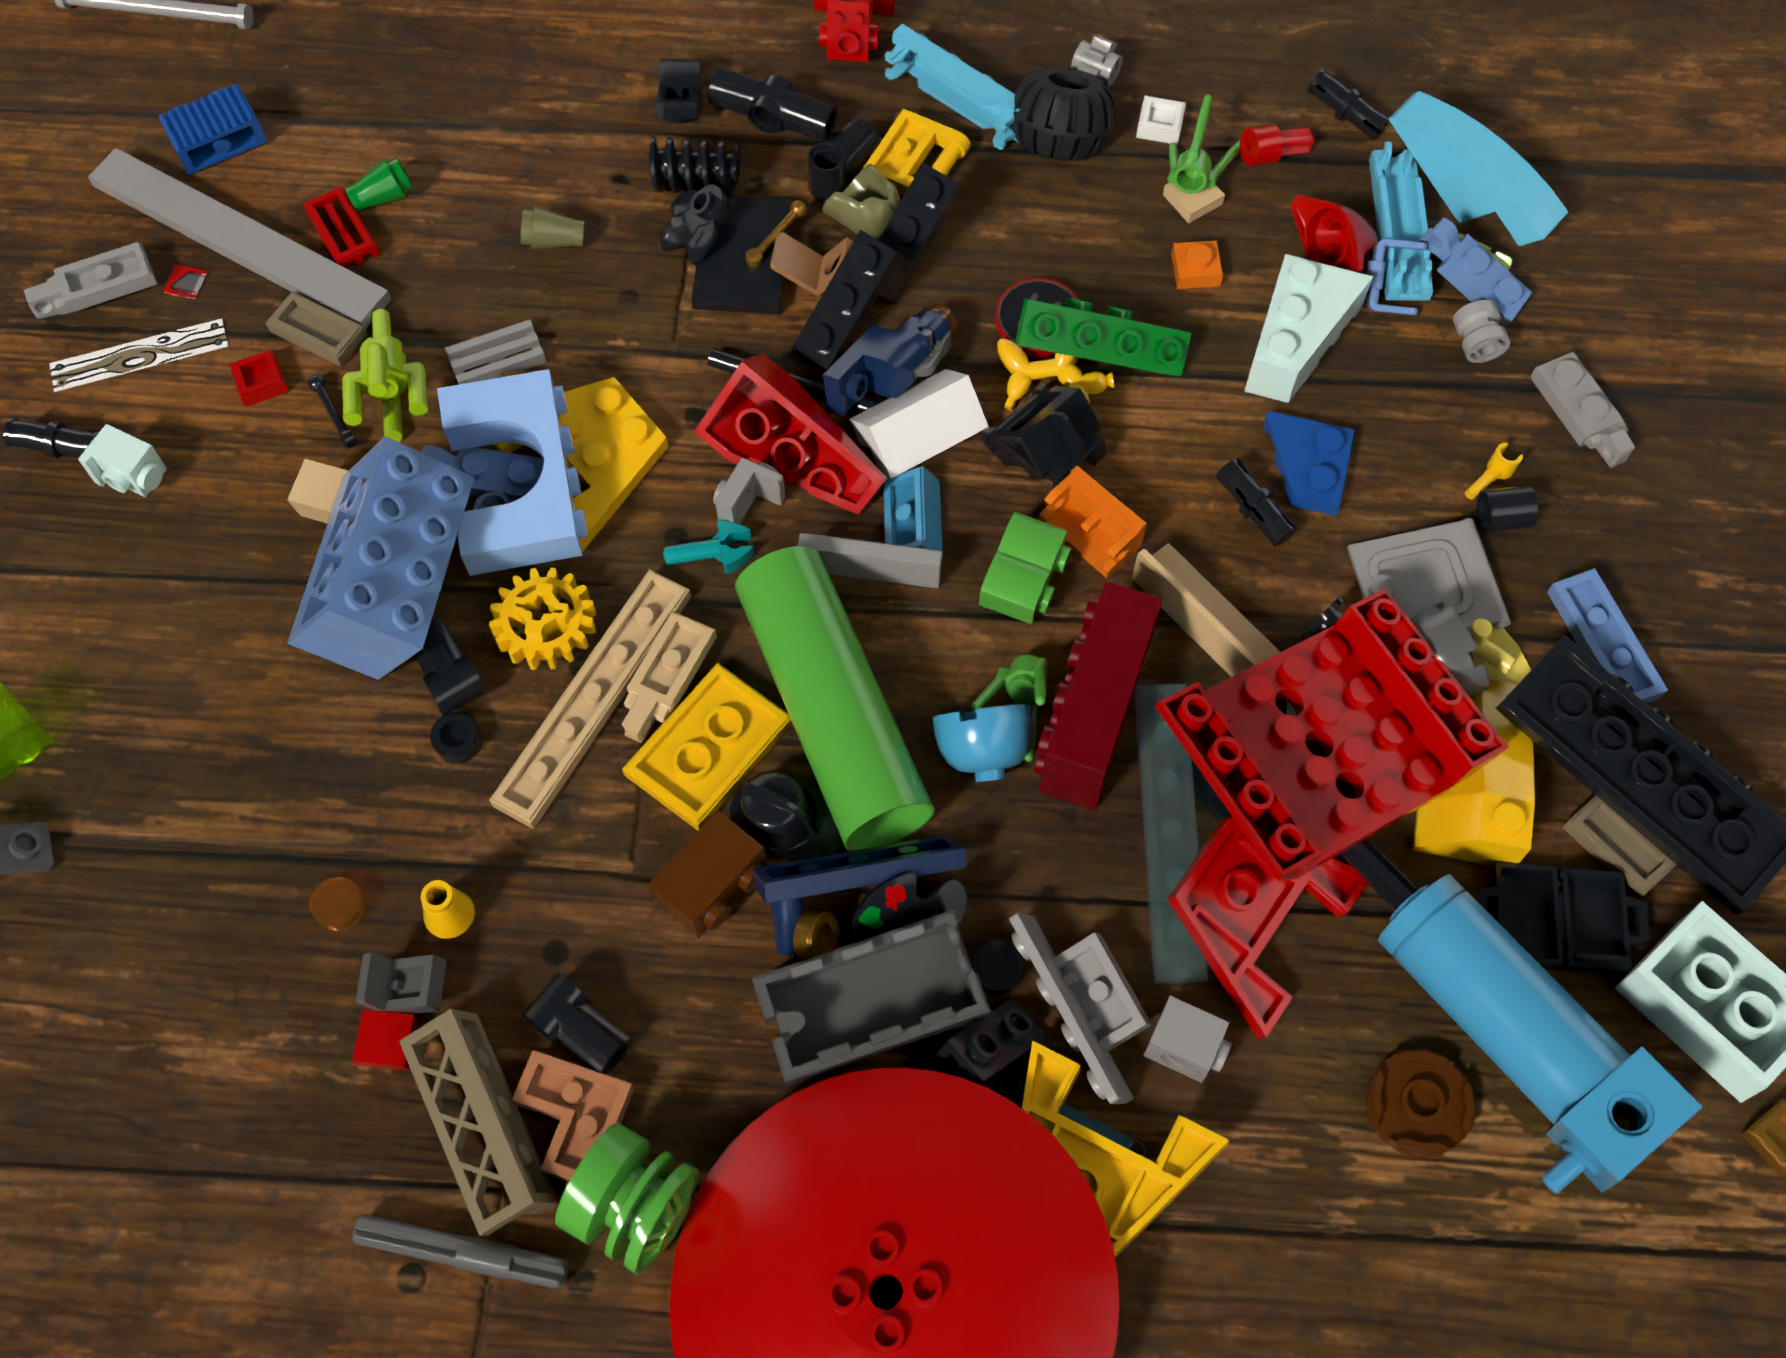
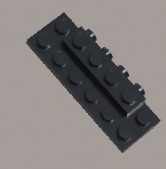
[1495,635,1786,916]

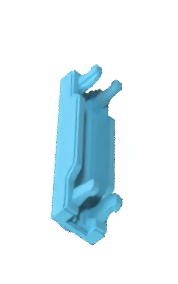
[885,24,1020,150]
[1369,142,1433,300]

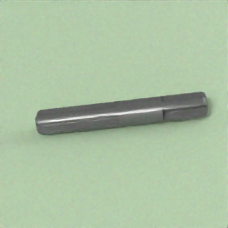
[352,1214,568,1289]

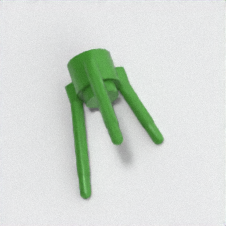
[1167,94,1240,194]
[971,655,1048,762]

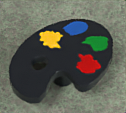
[850,871,967,943]

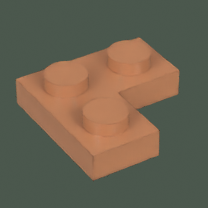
[512,1050,634,1182]

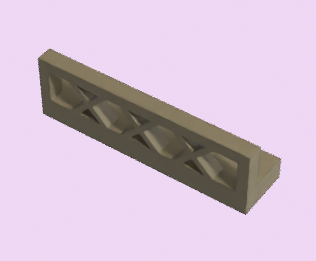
[399,1008,559,1236]

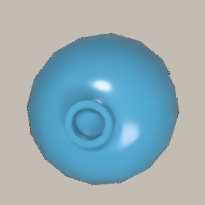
[932,704,1034,782]

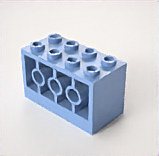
[287,436,474,680]

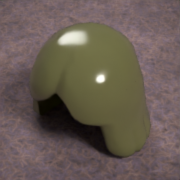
[822,164,901,239]

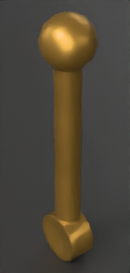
[745,200,807,268]

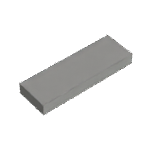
[798,533,942,589]

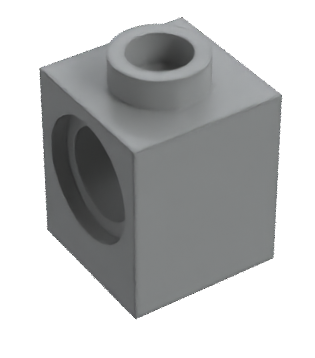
[1144,996,1232,1083]

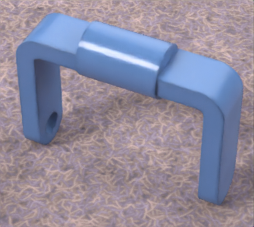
[1366,239,1427,316]

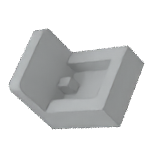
[713,458,786,524]

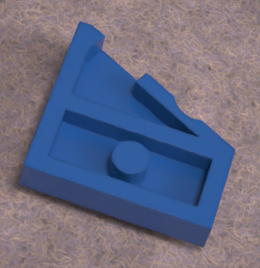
[1263,411,1354,516]

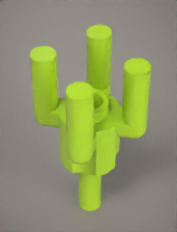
[342,309,428,442]

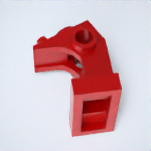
[813,0,896,62]

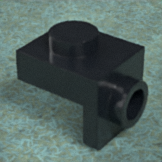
[655,58,703,124]

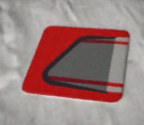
[163,265,207,298]

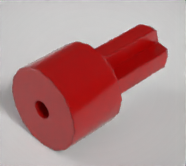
[1239,124,1314,167]

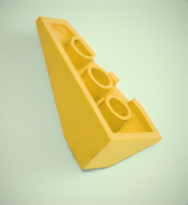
[1412,679,1535,866]

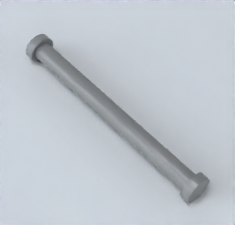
[55,0,253,30]

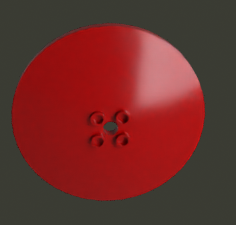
[669,1068,1120,1358]

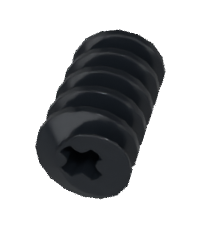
[649,136,741,195]

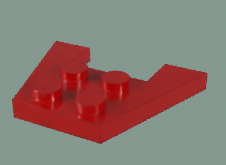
[1167,817,1368,1039]

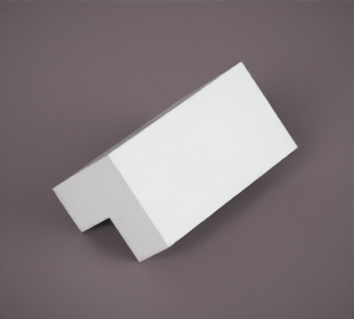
[849,369,989,479]

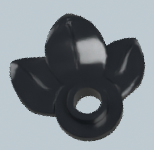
[661,184,731,265]

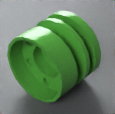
[555,1123,700,1276]

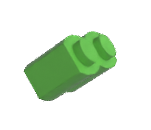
[979,511,1072,625]

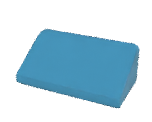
[883,466,943,559]

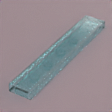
[1134,684,1208,984]

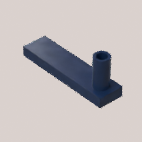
[753,834,966,956]

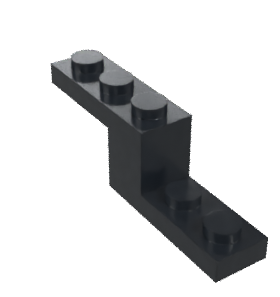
[792,162,964,370]

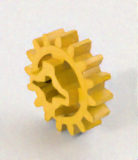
[489,567,596,670]

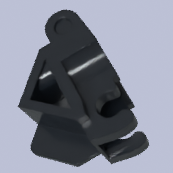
[981,384,1106,489]

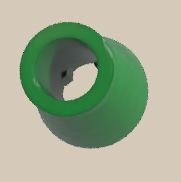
[345,157,414,212]

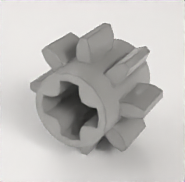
[1071,35,1123,86]

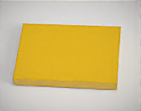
[622,663,793,831]

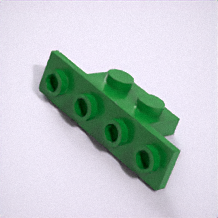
[1016,298,1191,377]

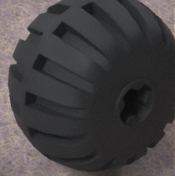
[1011,67,1115,161]

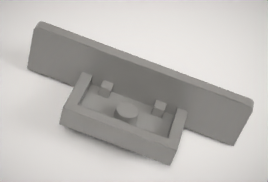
[1009,912,1152,1104]

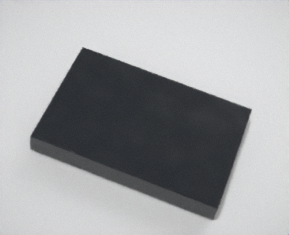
[691,195,793,315]

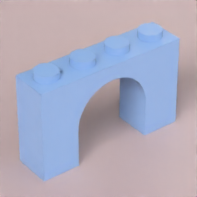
[437,369,588,576]

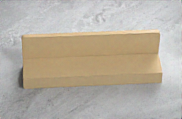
[1132,543,1280,701]

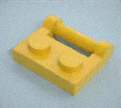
[863,108,971,196]

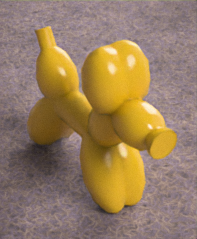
[997,338,1115,410]

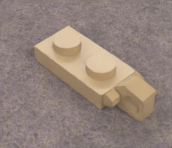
[622,611,717,743]

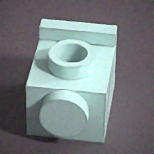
[78,424,168,498]

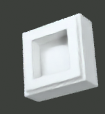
[1136,96,1186,145]

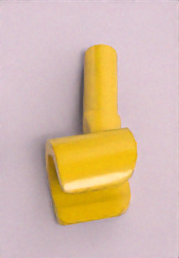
[1465,443,1523,500]

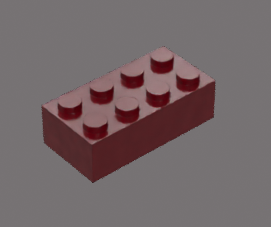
[1034,581,1163,811]

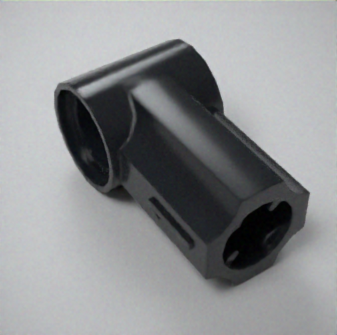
[807,118,881,201]
[414,616,487,715]
[522,973,632,1074]

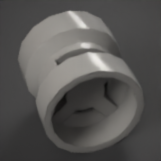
[1453,300,1511,363]

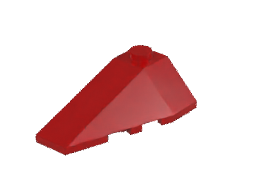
[694,353,887,515]

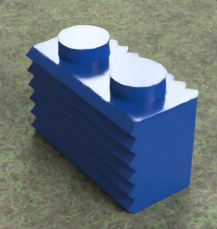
[159,83,268,175]

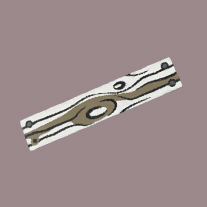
[49,318,228,392]

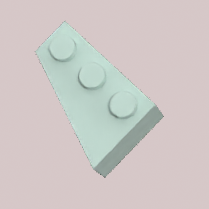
[1245,254,1373,403]

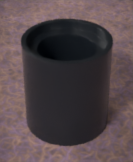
[1476,485,1538,532]

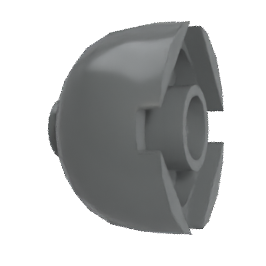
[1410,601,1489,697]

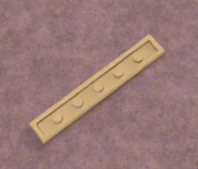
[489,569,691,829]

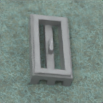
[445,319,547,384]

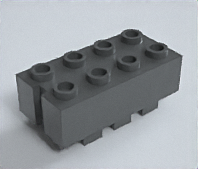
[752,910,991,1087]

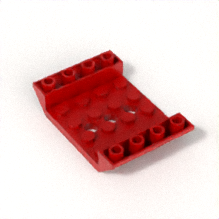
[1155,588,1509,881]

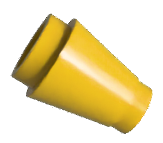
[421,880,475,939]

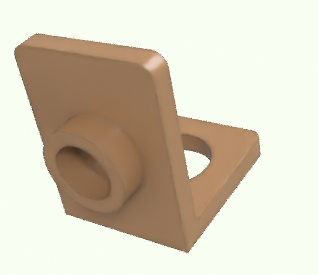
[770,232,853,296]

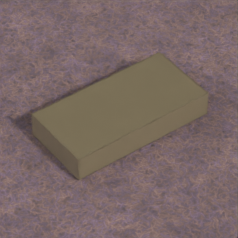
[266,291,368,367]
[1562,796,1676,900]

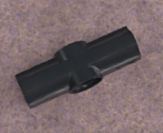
[707,67,838,142]

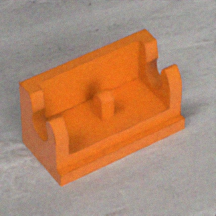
[1039,466,1147,578]

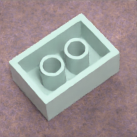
[1615,901,1786,1103]

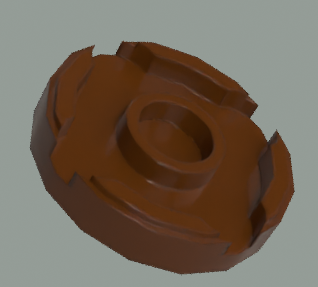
[1365,1049,1477,1158]

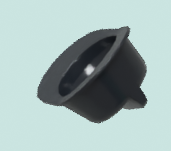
[730,772,843,862]

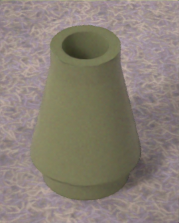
[521,206,585,250]

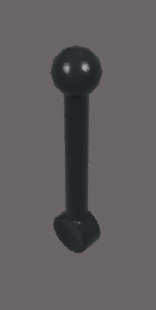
[308,375,356,449]

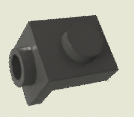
[356,952,447,1014]

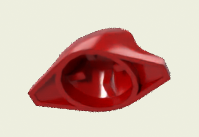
[1290,195,1378,273]

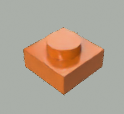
[1171,240,1223,289]

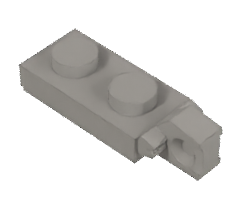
[24,242,157,319]
[1531,352,1635,468]

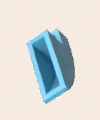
[1388,91,1568,246]

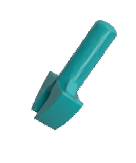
[663,520,754,574]

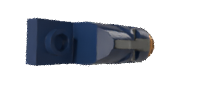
[823,304,958,416]

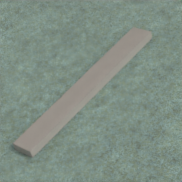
[88,148,391,329]

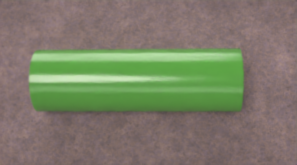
[735,546,935,851]

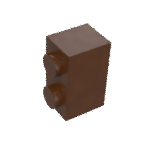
[648,810,767,938]

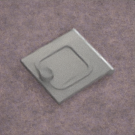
[1347,518,1511,631]

